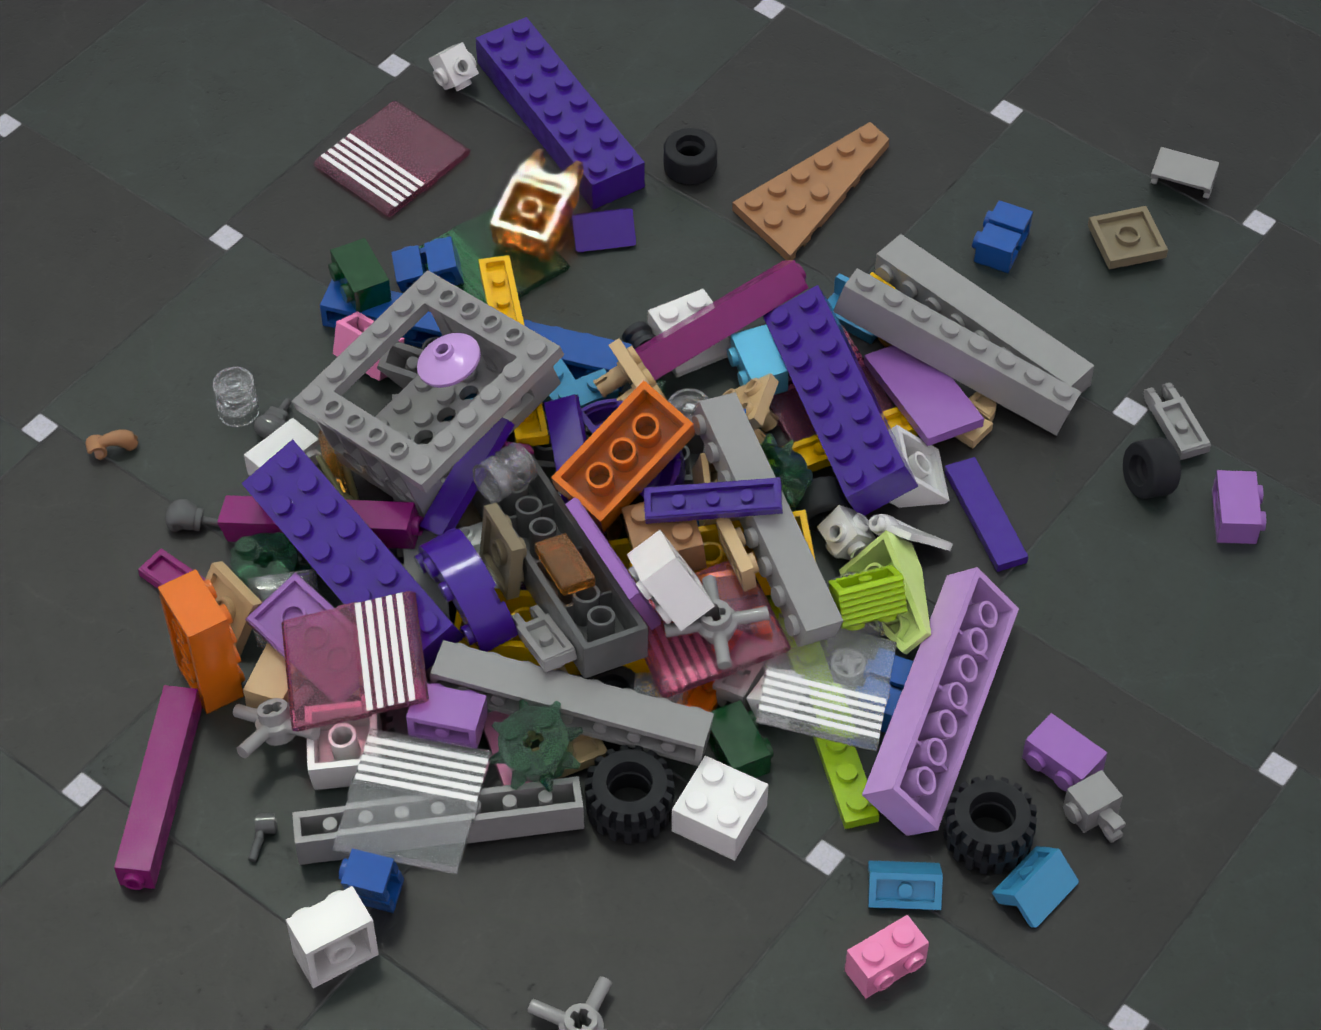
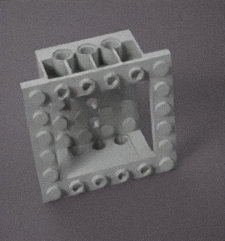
[291,270,564,517]

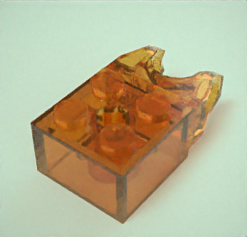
[490,149,584,261]

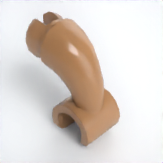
[86,429,139,460]

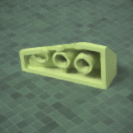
[839,530,931,654]

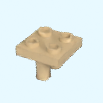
[593,338,667,401]
[723,373,779,451]

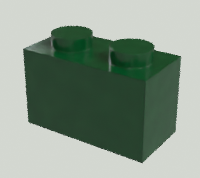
[328,238,392,312]
[708,700,774,778]

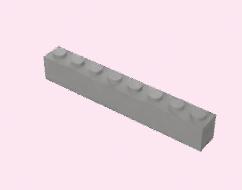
[875,234,1095,396]
[833,268,1081,436]
[692,392,843,647]
[430,640,714,766]
[292,776,584,865]

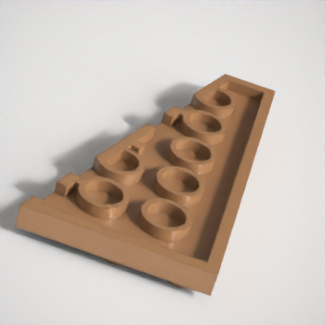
[732,122,889,260]

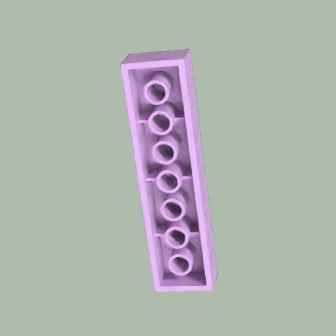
[862,567,1019,836]

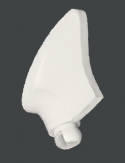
[868,514,953,551]

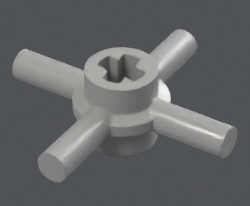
[664,575,770,669]
[233,686,321,758]
[528,976,612,1030]

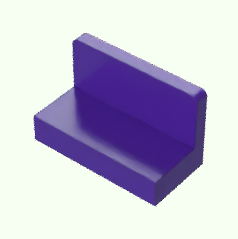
[569,208,636,252]

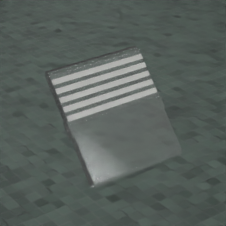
[755,613,897,752]
[333,729,492,874]

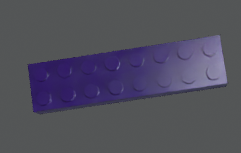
[476,17,645,210]
[763,285,918,516]
[241,439,464,682]

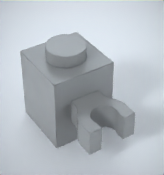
[1063,770,1126,843]

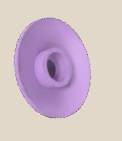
[417,333,481,388]

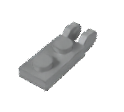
[1143,382,1211,460]
[511,605,577,672]

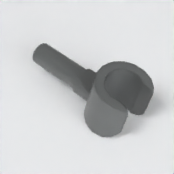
[248,813,277,862]

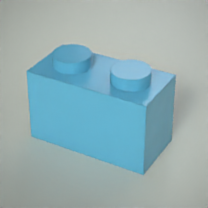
[727,324,788,395]

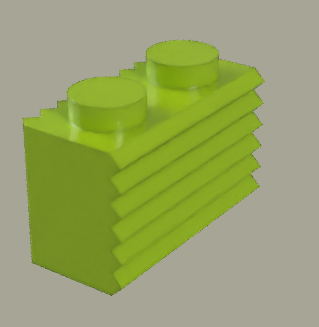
[828,565,908,631]

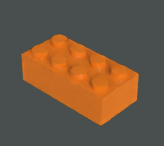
[551,380,695,531]
[158,569,245,714]

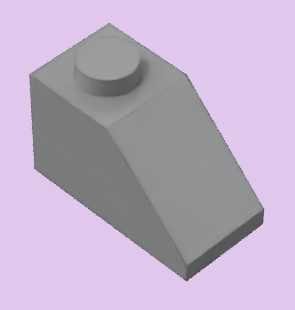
[377,342,423,389]

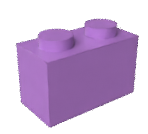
[1212,470,1266,544]
[406,682,488,750]
[1022,713,1108,791]

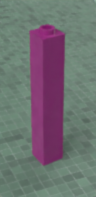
[635,260,809,380]
[217,495,424,549]
[114,685,202,890]

